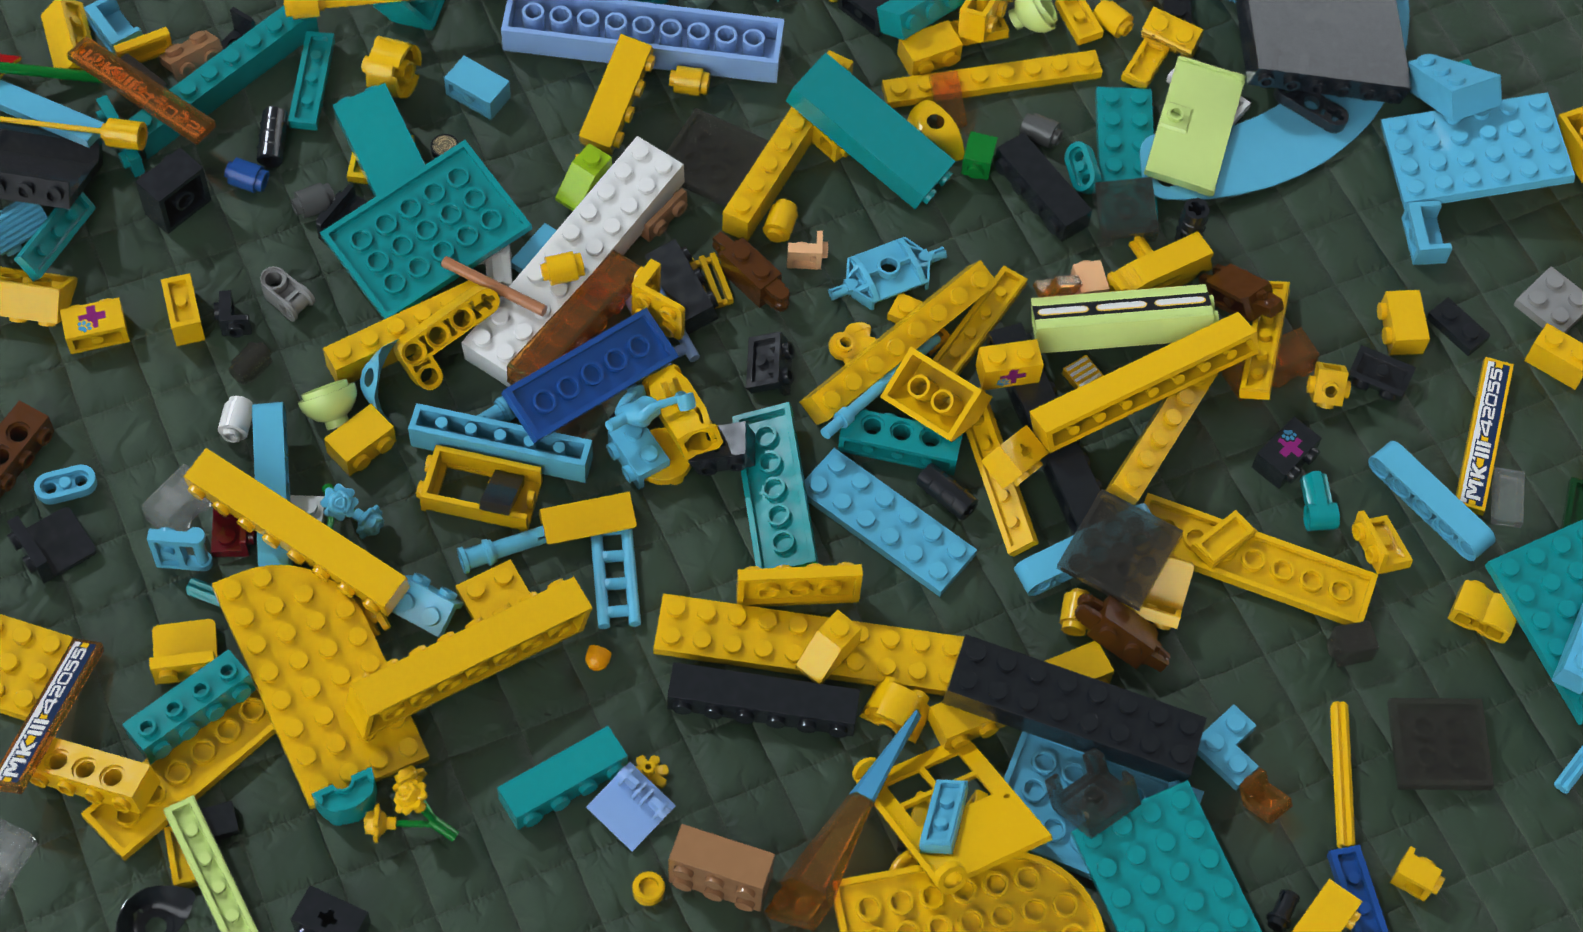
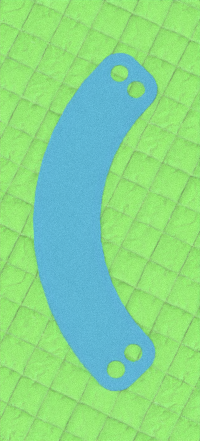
[1140,0,1410,200]

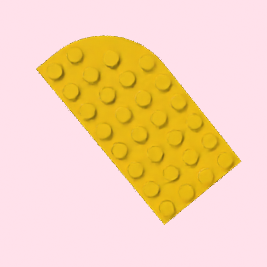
[212,565,429,810]
[830,852,1106,932]

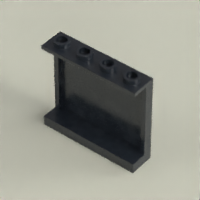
[0,124,103,209]

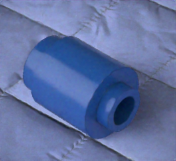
[224,157,270,193]

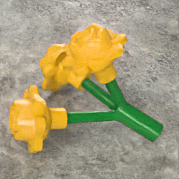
[363,765,459,843]

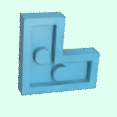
[1197,704,1259,791]

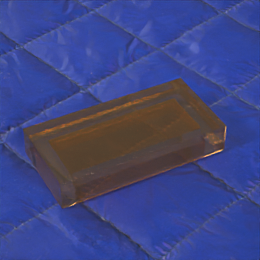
[929,71,968,129]

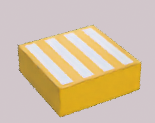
[1062,355,1104,389]

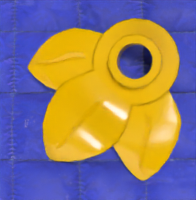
[829,322,876,364]

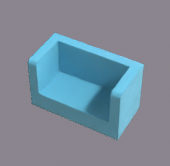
[84,0,143,61]
[444,56,511,120]
[1402,200,1452,265]

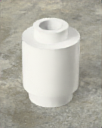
[218,396,253,443]

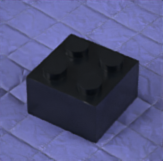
[136,148,211,234]

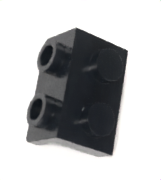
[1348,345,1416,402]

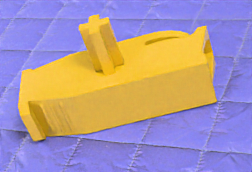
[1107,231,1214,292]
[642,364,723,461]

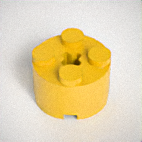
[361,36,422,99]

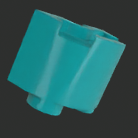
[312,767,378,826]

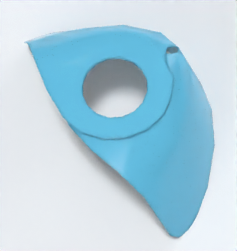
[360,339,399,422]

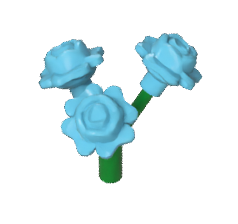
[320,483,384,539]

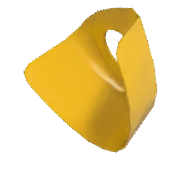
[907,100,965,161]

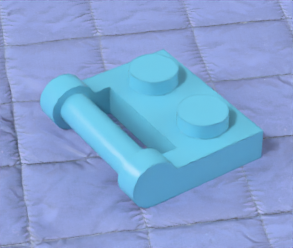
[147,527,213,571]

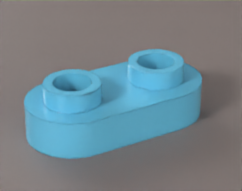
[34,465,97,505]

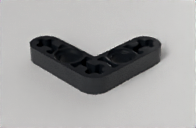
[1273,88,1349,133]

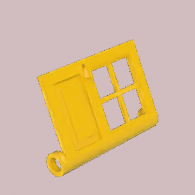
[852,741,1053,894]

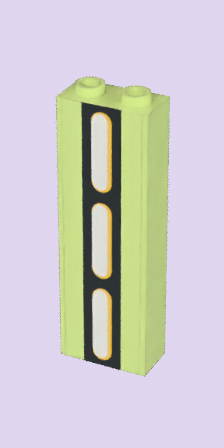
[1031,284,1219,353]

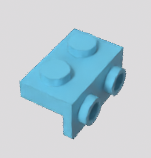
[606,424,670,490]
[392,573,464,637]

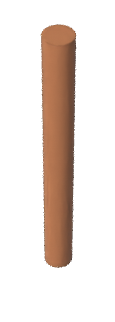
[441,256,548,316]

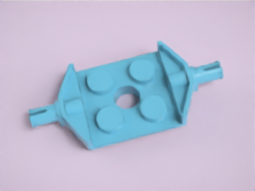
[828,237,947,310]

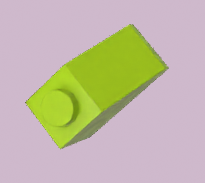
[555,143,612,211]

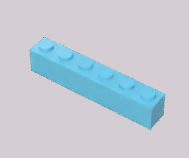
[408,403,593,483]

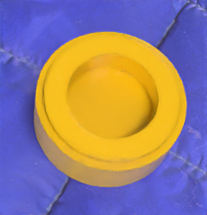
[632,871,665,906]

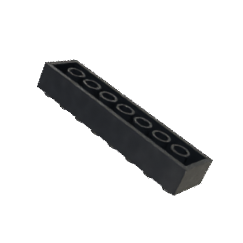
[942,634,1207,783]

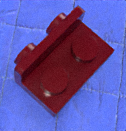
[211,508,256,558]

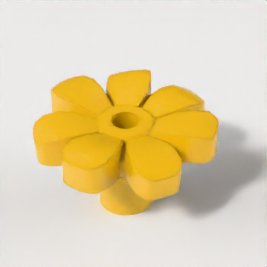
[635,755,669,789]

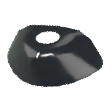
[116,885,196,932]

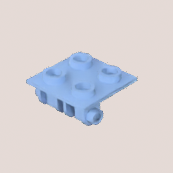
[586,762,676,852]

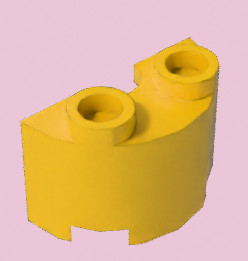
[859,676,930,744]

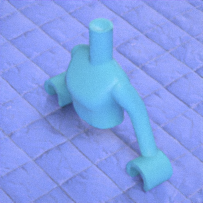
[605,384,696,432]

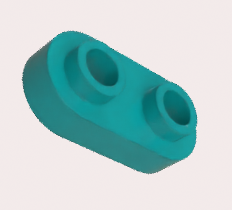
[1064,141,1101,194]

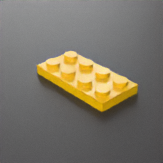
[736,562,863,607]

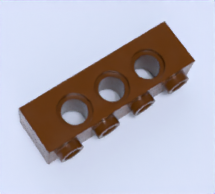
[0,400,54,498]

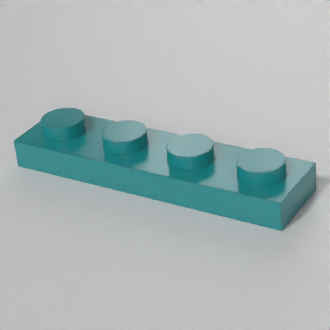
[288,31,335,130]
[14,192,96,281]

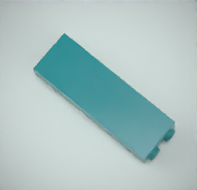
[785,52,956,209]
[333,83,425,197]

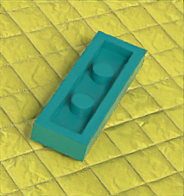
[95,95,145,177]

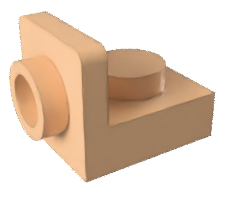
[787,231,828,270]

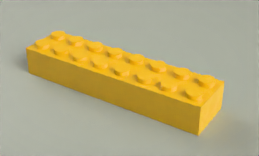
[345,577,593,739]

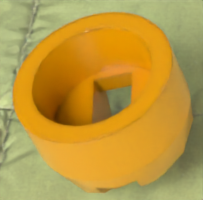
[585,645,612,671]

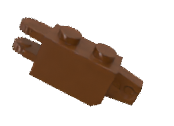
[712,231,790,312]
[1198,263,1284,321]
[1074,593,1170,672]

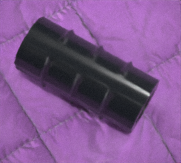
[257,106,288,168]
[1175,198,1210,241]
[916,463,979,521]

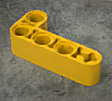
[394,285,500,390]

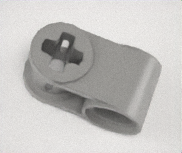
[260,266,316,322]

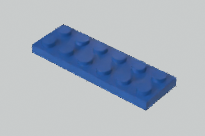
[501,307,679,444]

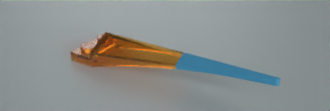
[764,709,921,931]

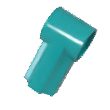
[1300,471,1340,531]

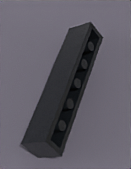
[667,662,860,738]

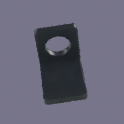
[221,7,256,49]

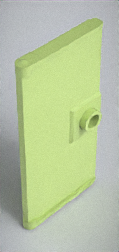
[1144,56,1246,196]

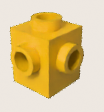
[1306,362,1351,409]

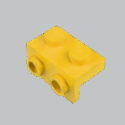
[1352,510,1413,575]

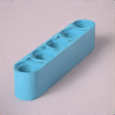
[1368,441,1496,561]
[1014,503,1161,596]

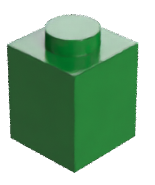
[961,131,998,180]

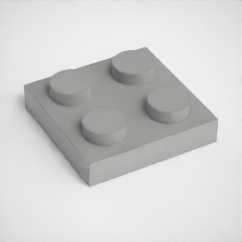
[1514,266,1583,333]

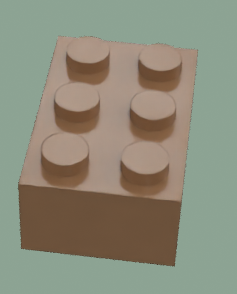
[669,824,775,912]

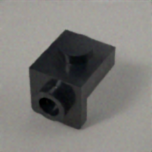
[214,290,252,338]

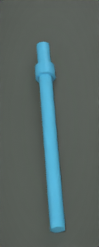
[820,334,941,439]

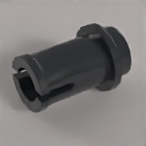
[1266,889,1300,932]

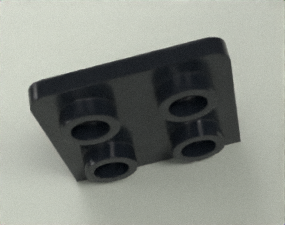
[7,507,97,584]

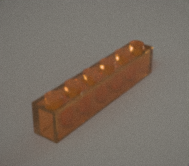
[507,250,641,385]

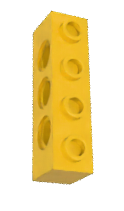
[25,734,160,814]

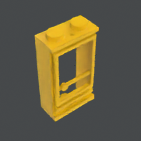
[416,445,543,532]

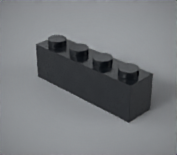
[994,132,1092,242]

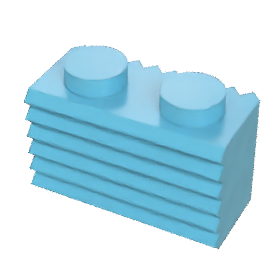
[0,201,47,257]

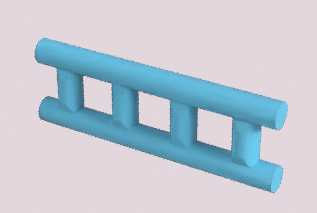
[591,529,641,629]

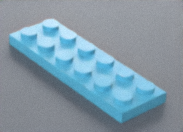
[804,448,977,597]

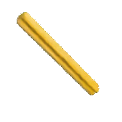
[1330,701,1356,849]

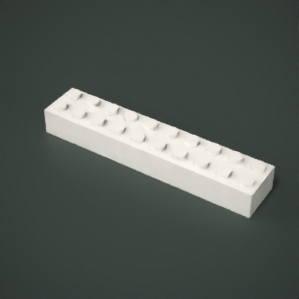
[461,136,685,387]

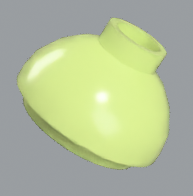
[1008,0,1058,33]
[298,379,357,430]

